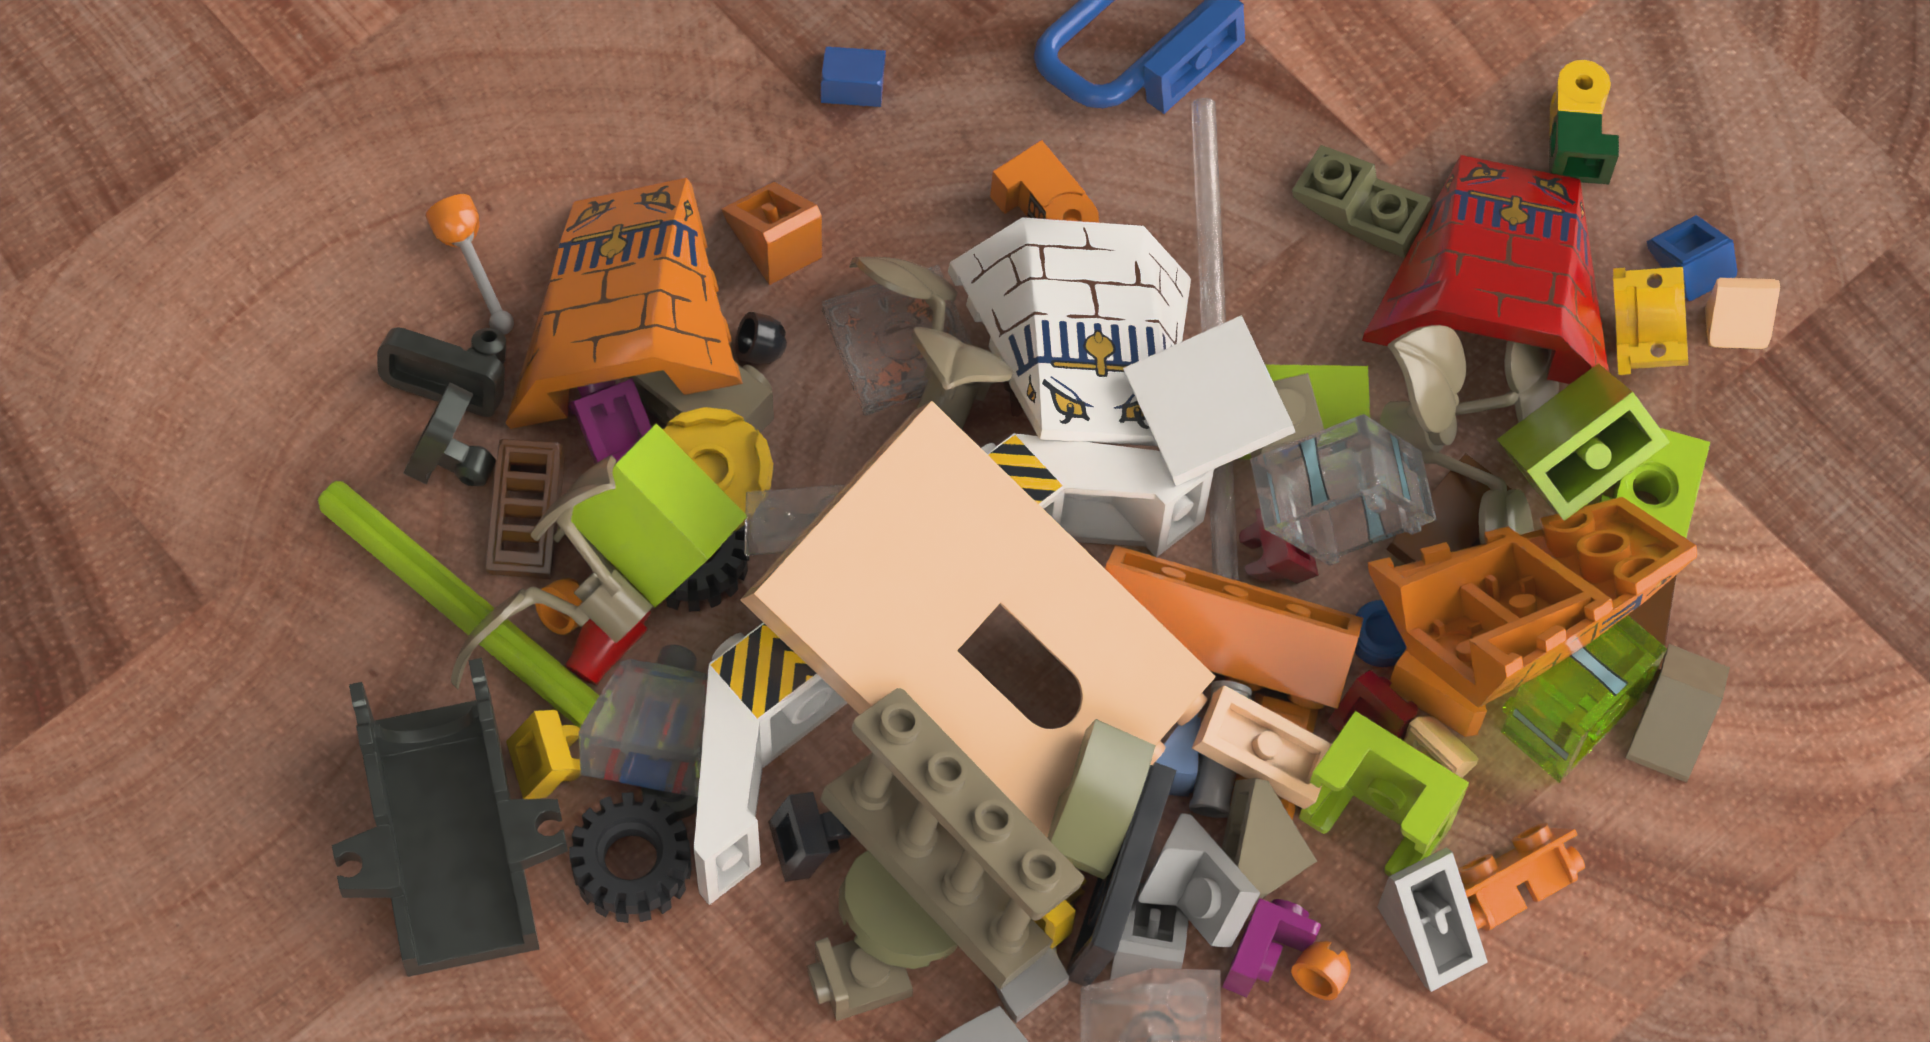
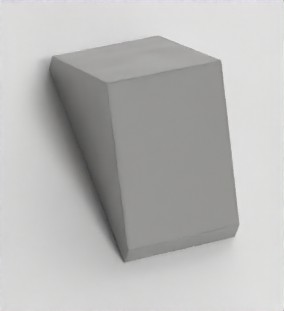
[1377,847,1488,992]
[1110,883,1188,992]

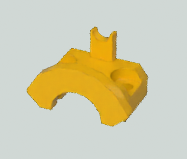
[1613,267,1689,375]

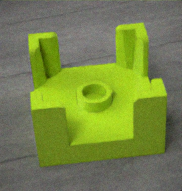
[1299,711,1469,876]

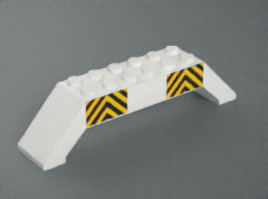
[694,433,1214,905]

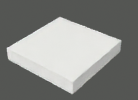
[1123,315,1296,486]

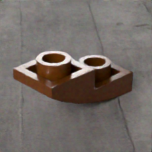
[1386,453,1511,564]

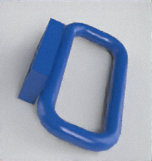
[1034,0,1245,114]

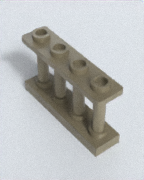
[820,688,1084,990]

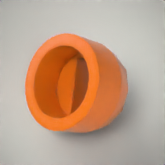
[535,578,582,635]
[1291,941,1351,1000]

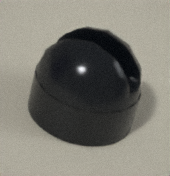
[735,312,787,364]

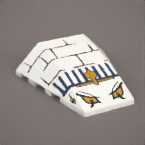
[948,217,1191,446]

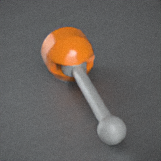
[425,194,514,335]

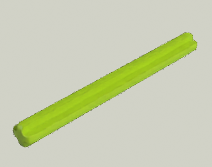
[317,481,615,738]

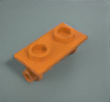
[1458,823,1585,931]

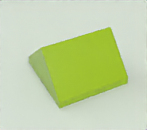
[571,424,748,608]

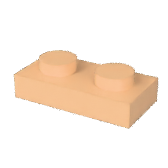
[1192,686,1332,809]

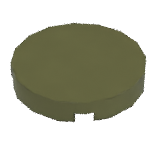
[838,850,958,969]

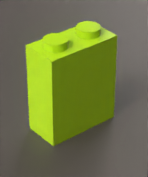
[1497,363,1670,521]

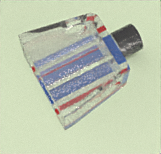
[579,644,708,797]

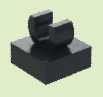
[768,792,851,882]

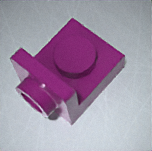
[568,378,652,464]
[1222,898,1321,998]

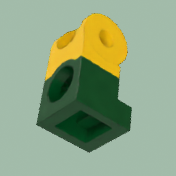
[1549,60,1619,185]

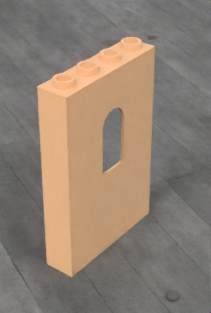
[740,401,1216,837]

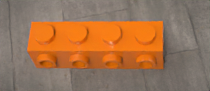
[1105,545,1364,709]

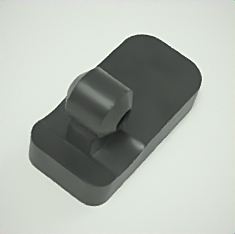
[377,327,506,417]
[403,383,496,486]

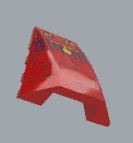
[1362,155,1609,384]

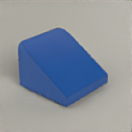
[821,46,886,107]
[1647,215,1738,301]

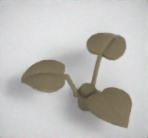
[849,257,1013,430]
[1380,325,1559,545]
[451,455,652,689]

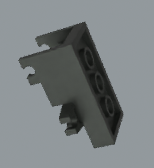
[332,658,568,977]

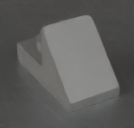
[1137,813,1260,947]

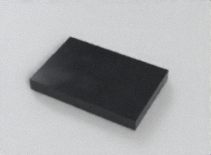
[1066,762,1177,987]

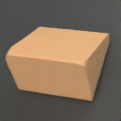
[1705,277,1780,349]
[1403,716,1479,778]

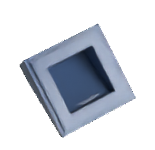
[1156,713,1201,797]

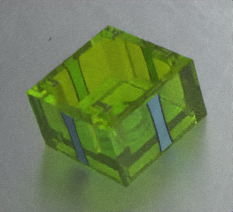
[1501,615,1667,783]

